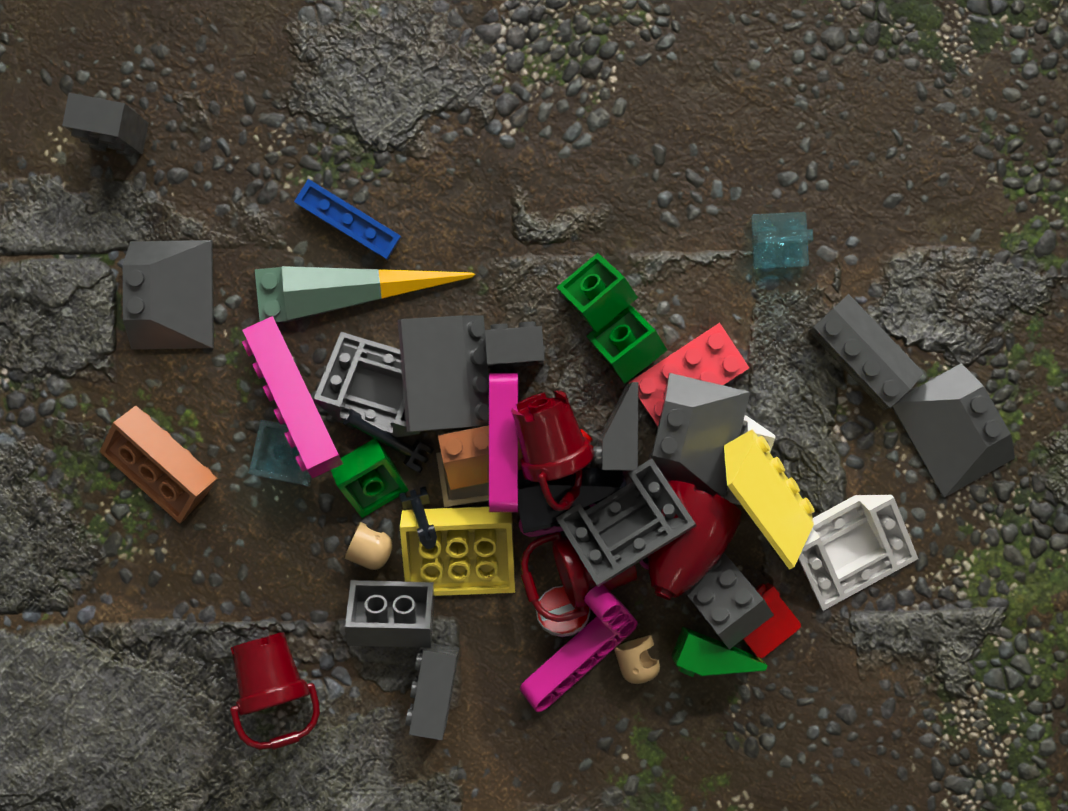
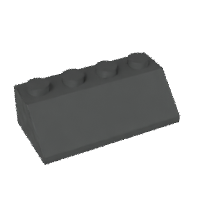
[809,294,924,410]

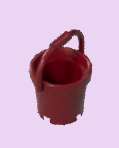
[511,391,595,511]
[520,532,637,622]
[230,632,320,750]

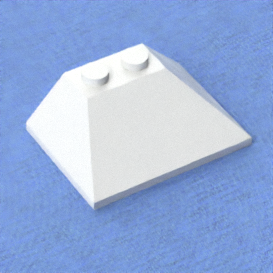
[798,495,918,611]

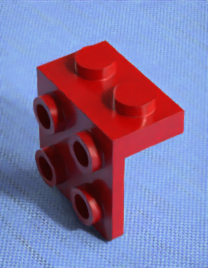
[744,583,801,658]

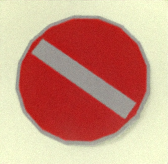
[536,586,591,637]

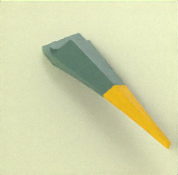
[255,266,475,323]

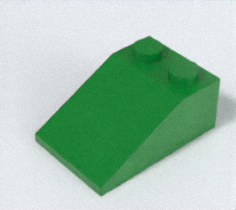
[671,626,768,677]

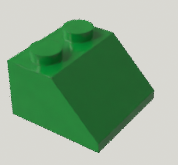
[556,253,638,333]
[586,305,668,384]
[331,438,409,518]

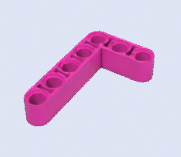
[489,373,519,512]
[520,585,638,712]

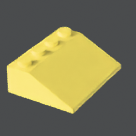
[724,429,815,570]
[400,507,515,596]

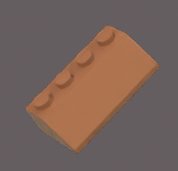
[99,406,217,523]
[438,425,523,490]

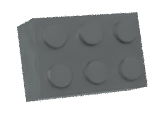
[62,93,149,157]
[485,321,544,369]
[685,553,774,649]
[345,580,435,648]
[405,643,460,740]

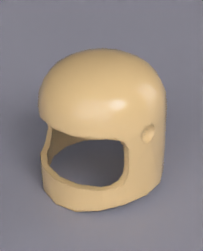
[345,522,392,570]
[615,635,660,684]

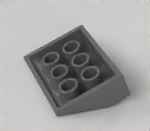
[398,315,489,432]
[592,382,638,470]

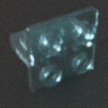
[751,212,813,269]

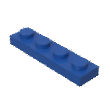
[294,179,402,260]

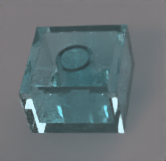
[249,420,312,487]

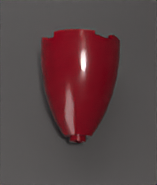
[648,481,742,600]

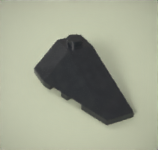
[518,468,626,533]

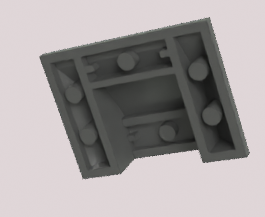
[122,240,214,350]
[314,332,421,438]
[892,363,1015,498]
[648,373,750,498]
[556,458,697,587]

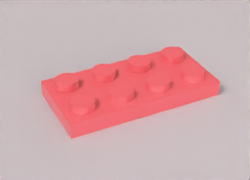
[628,323,749,428]

